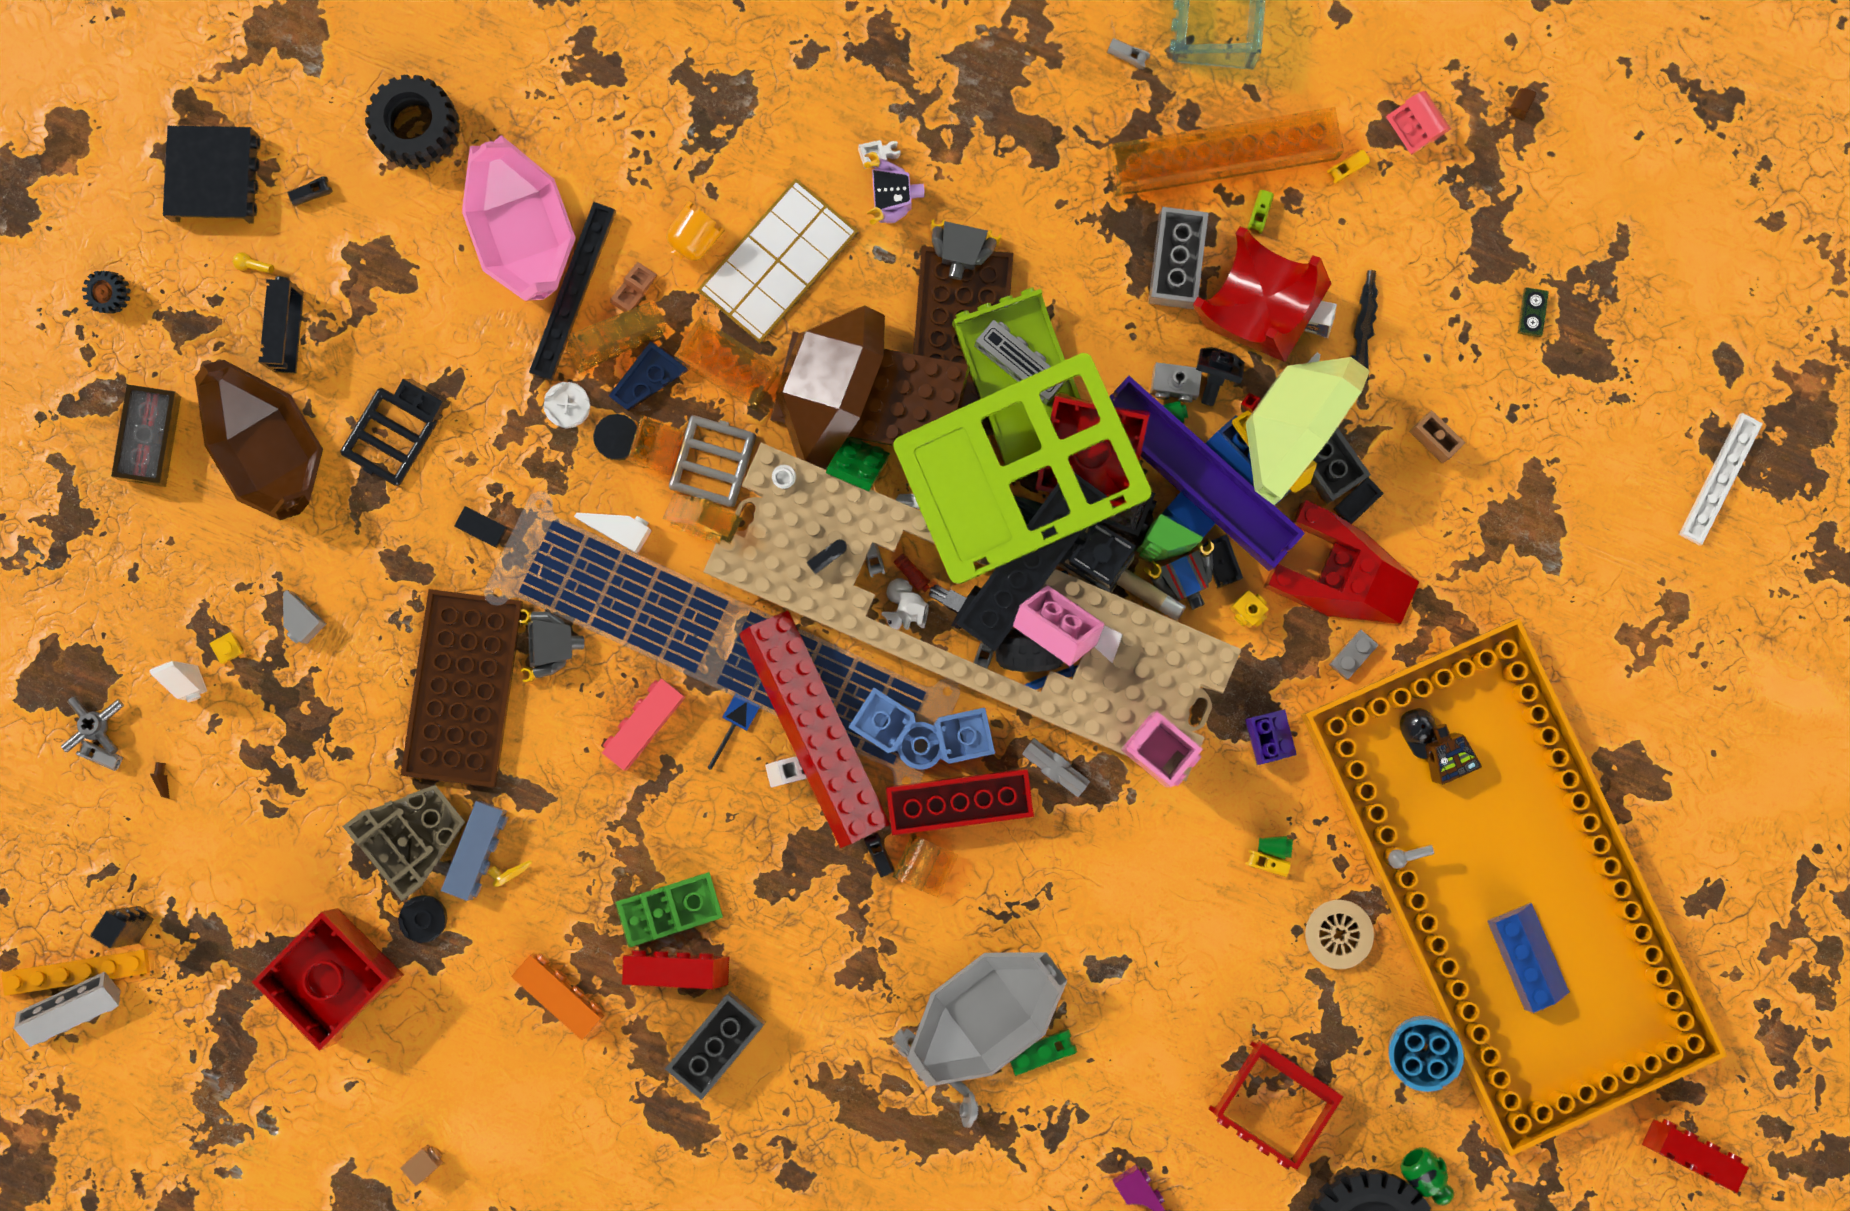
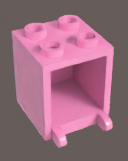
[1121,711,1202,787]

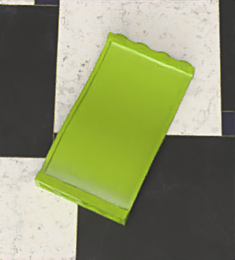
[952,287,1081,466]

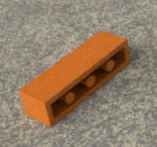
[511,953,604,1040]

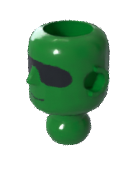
[1400,1147,1454,1206]

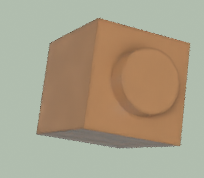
[400,1145,443,1186]

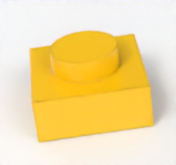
[209,632,244,664]

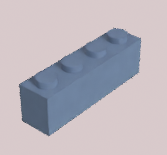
[441,801,508,901]

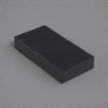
[1333,477,1384,524]
[454,506,507,548]

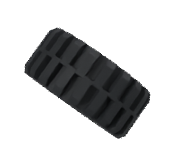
[365,74,460,169]

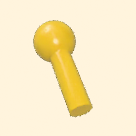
[233,252,274,274]

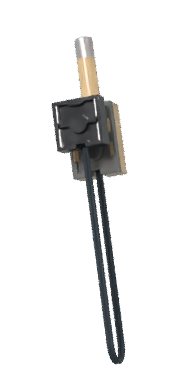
[1014,497,1186,621]

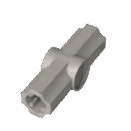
[1022,738,1090,797]

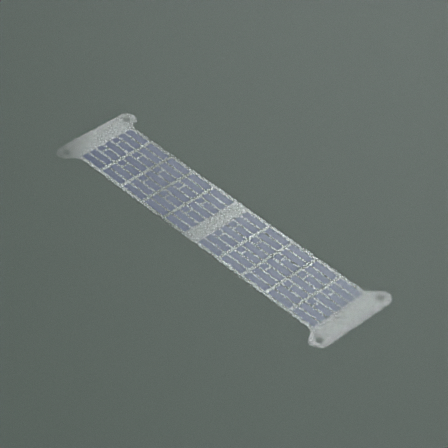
[484,491,960,786]

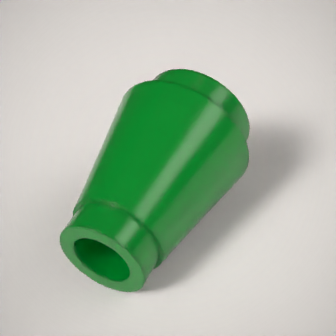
[1258,836,1293,859]

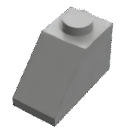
[283,590,326,644]

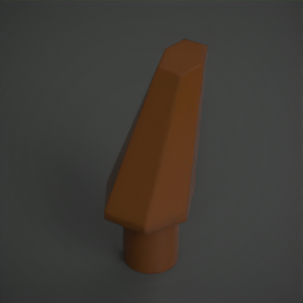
[150,762,170,799]

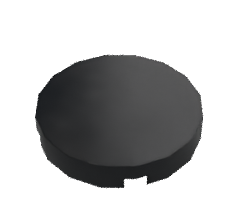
[593,414,640,460]
[398,895,447,943]

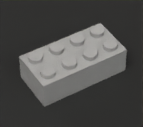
[1148,207,1208,309]

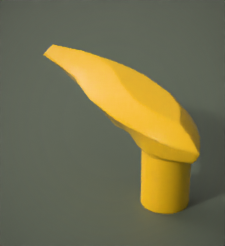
[488,861,532,887]

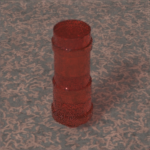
[893,553,930,592]

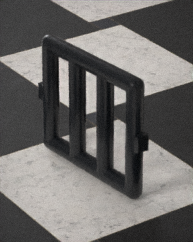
[340,388,437,486]

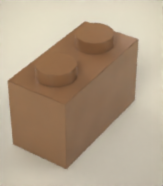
[1409,410,1465,463]

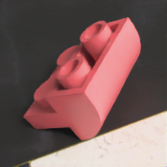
[1386,91,1451,155]

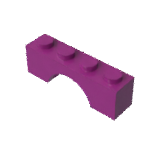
[1112,1164,1171,1211]

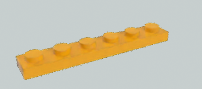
[1,949,150,996]

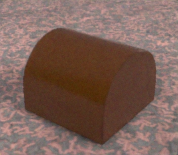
[1508,88,1536,121]

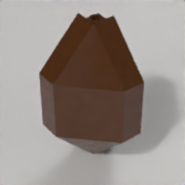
[776,306,885,470]
[195,360,323,520]

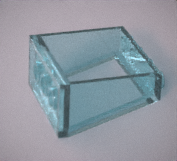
[1169,0,1266,69]

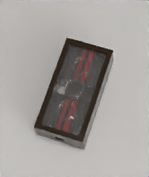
[111,384,181,487]

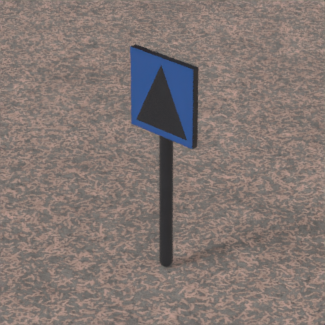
[708,693,761,770]

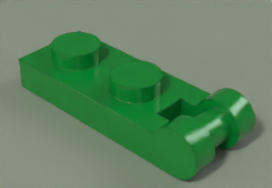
[1010,1029,1078,1076]

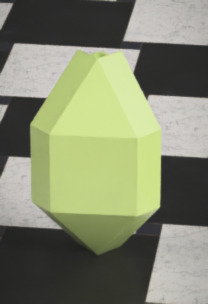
[1245,357,1370,505]

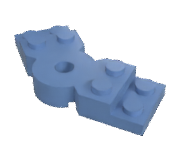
[848,688,995,770]

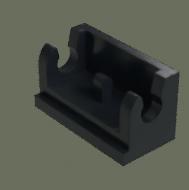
[392,378,451,422]
[1202,534,1243,588]

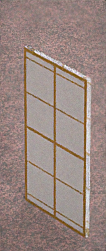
[697,179,859,344]

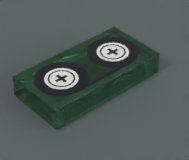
[1517,287,1549,337]

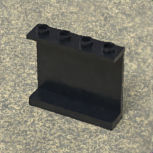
[163,125,261,224]

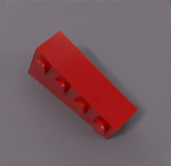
[622,950,730,989]
[1642,1119,1749,1193]

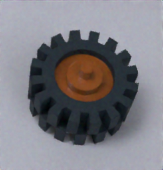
[82,271,131,314]

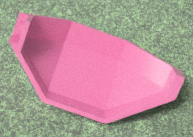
[462,135,576,301]

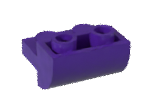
[1245,709,1297,765]

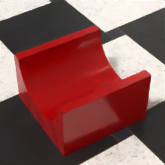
[252,908,404,1051]

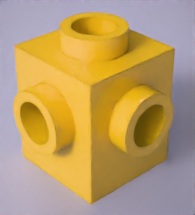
[1229,590,1269,628]

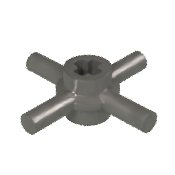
[61,696,124,755]

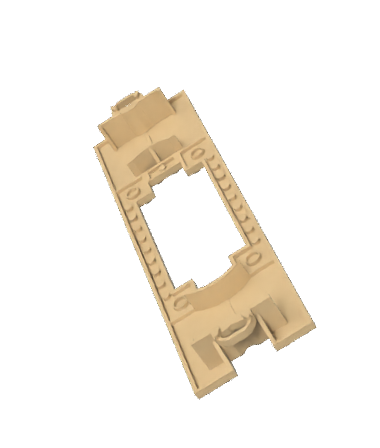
[703,443,1242,781]

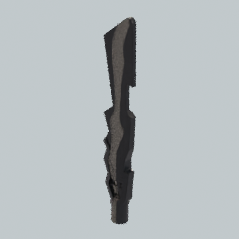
[1351,270,1379,382]

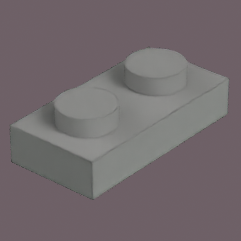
[1329,630,1378,680]

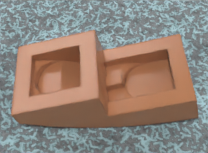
[610,262,656,315]

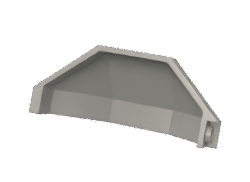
[907,952,1067,1087]

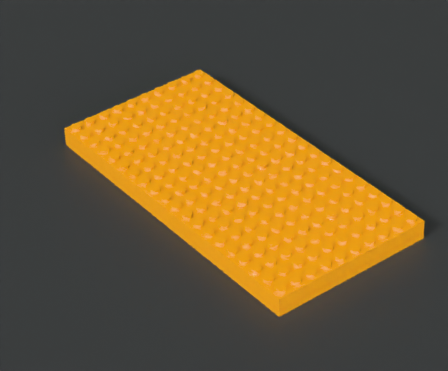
[1301,618,1727,1156]

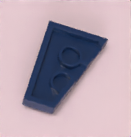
[609,342,689,411]

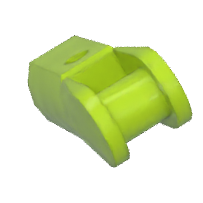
[1247,190,1274,234]

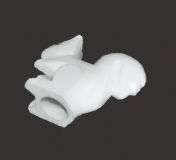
[881,578,929,630]

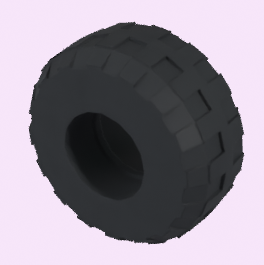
[995,628,1064,672]

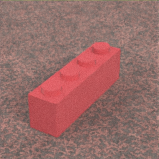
[602,679,686,771]

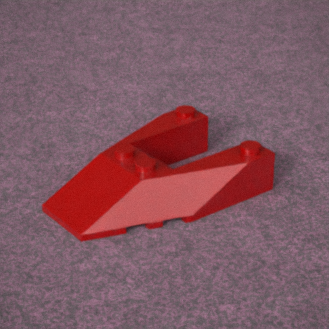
[1263,500,1419,624]

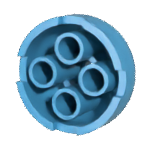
[1388,1016,1464,1092]

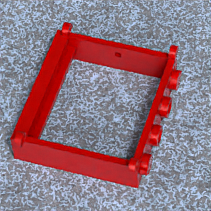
[1208,1040,1344,1170]

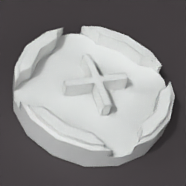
[544,382,591,428]

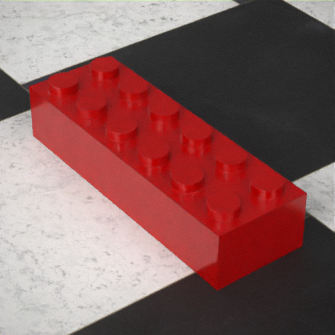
[886,769,1034,835]

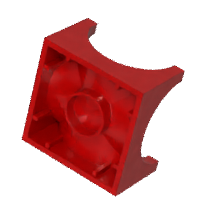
[1193,226,1332,362]
[1036,392,1150,507]

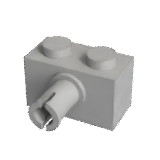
[1150,362,1202,403]

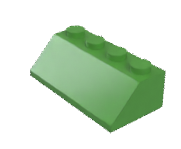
[1136,514,1203,563]

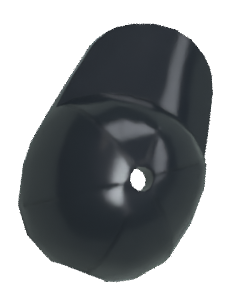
[1400,708,1437,758]

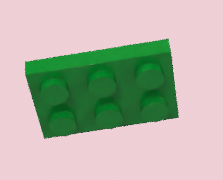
[826,437,890,491]

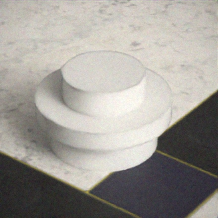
[772,465,796,489]

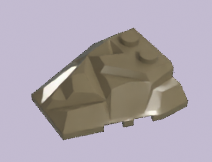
[342,785,465,901]

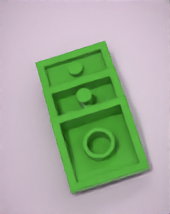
[615,872,723,948]

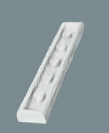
[1679,413,1763,545]

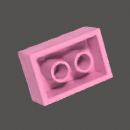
[1013,585,1105,666]

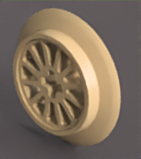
[1305,900,1374,969]

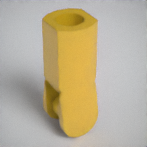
[1327,149,1370,184]
[1245,850,1291,877]

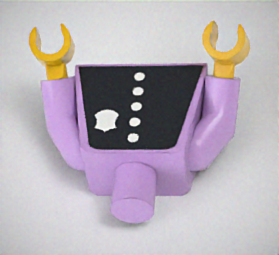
[864,152,924,225]

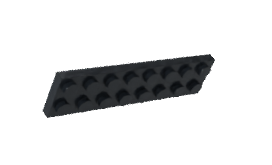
[956,473,1107,652]

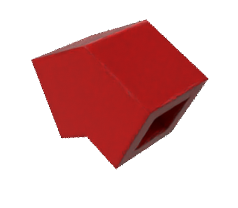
[1241,393,1261,413]

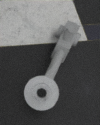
[892,1028,978,1128]

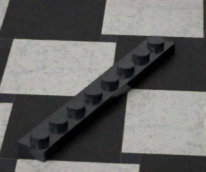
[529,202,616,382]

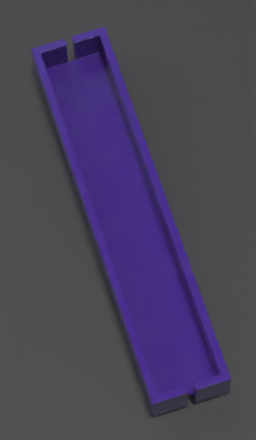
[1109,376,1305,571]

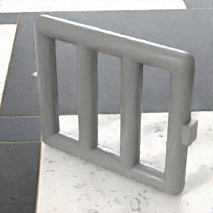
[669,415,756,507]

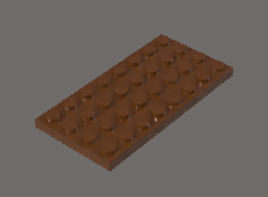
[913,246,1013,435]
[770,332,970,446]
[400,589,523,788]

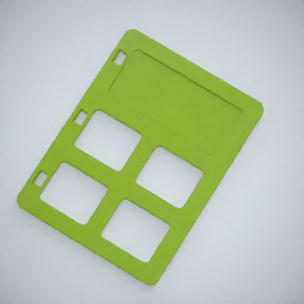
[893,353,1152,584]

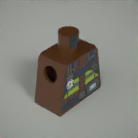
[1425,724,1482,785]

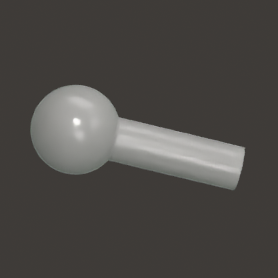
[1388,845,1435,869]

